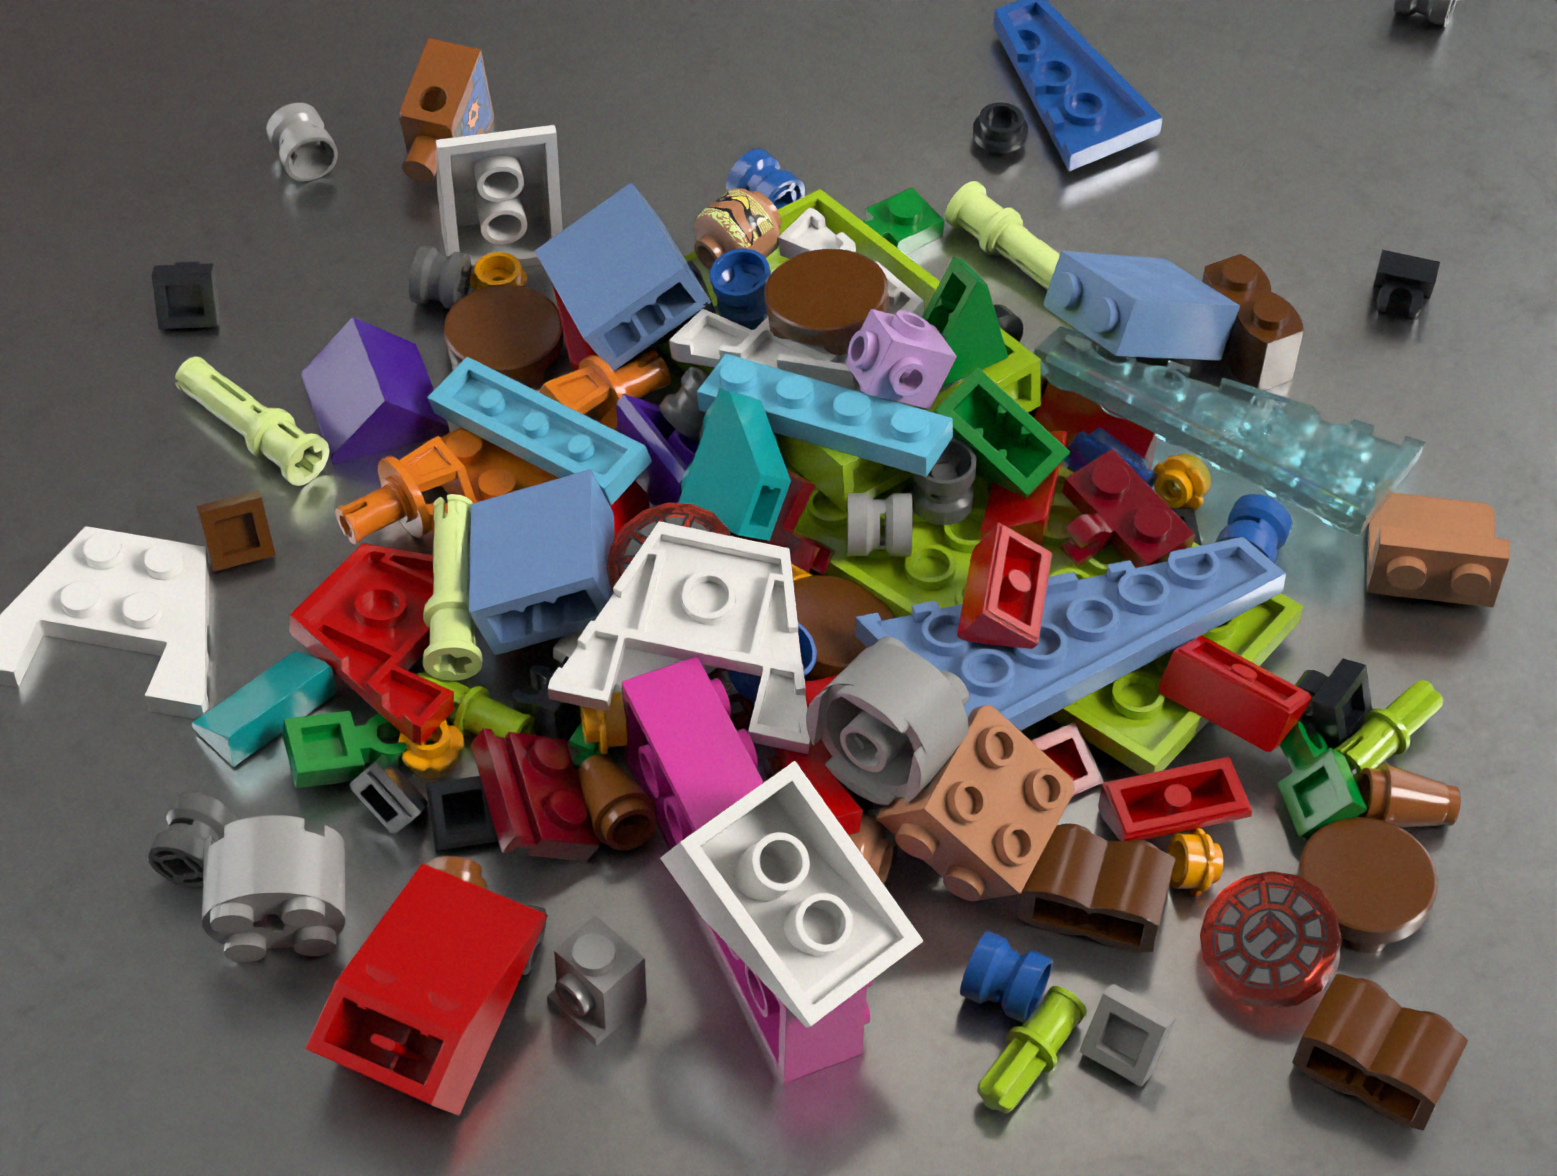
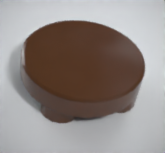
[764,249,889,355]
[444,285,563,388]
[793,575,895,682]
[1294,817,1438,954]

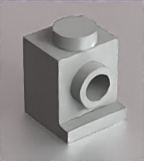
[547,915,647,1046]

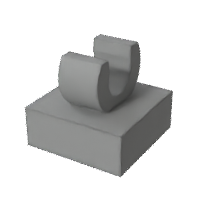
[1079,984,1176,1087]

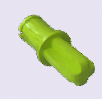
[416,671,535,738]
[1334,680,1443,782]
[977,986,1087,1114]

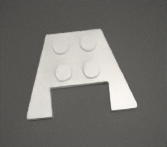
[669,207,924,390]
[548,521,811,754]
[0,526,209,720]

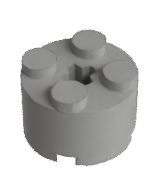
[806,636,969,805]
[202,815,345,962]

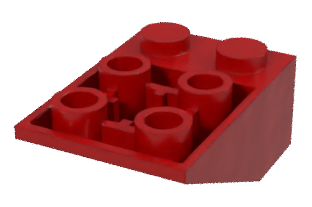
[305,863,548,1116]

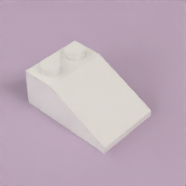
[436,125,563,274]
[660,761,923,1028]

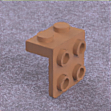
[1367,491,1510,607]
[876,705,1074,901]

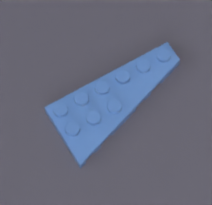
[855,537,1286,731]

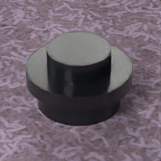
[972,102,1028,153]

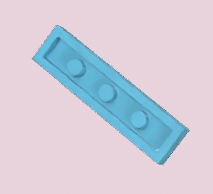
[697,354,953,477]
[427,357,652,505]

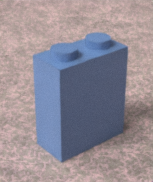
[535,182,711,371]
[1043,251,1240,360]
[469,469,616,656]

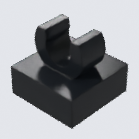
[1373,249,1440,320]
[151,261,220,329]
[512,656,582,742]
[1295,658,1372,749]

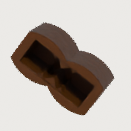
[1202,254,1304,393]
[1018,823,1175,952]
[1292,974,1468,1130]

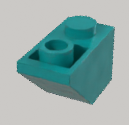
[676,388,791,541]

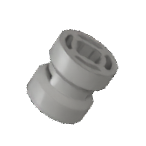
[266,103,338,181]
[847,493,912,557]

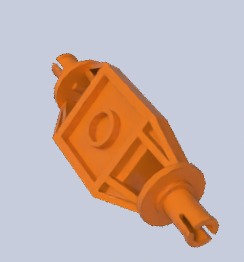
[335,350,671,545]

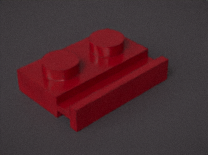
[471,728,600,862]

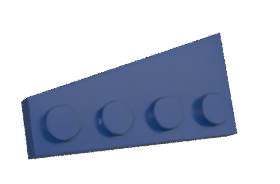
[993,0,1163,171]

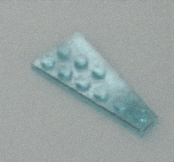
[1034,326,1426,537]

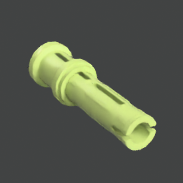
[945,181,1060,290]
[175,357,329,486]
[423,494,482,681]

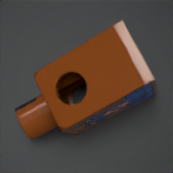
[399,38,494,183]

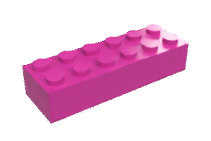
[622,656,873,1084]

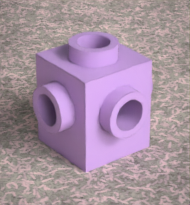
[845,309,957,410]

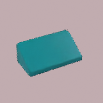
[192,650,337,767]

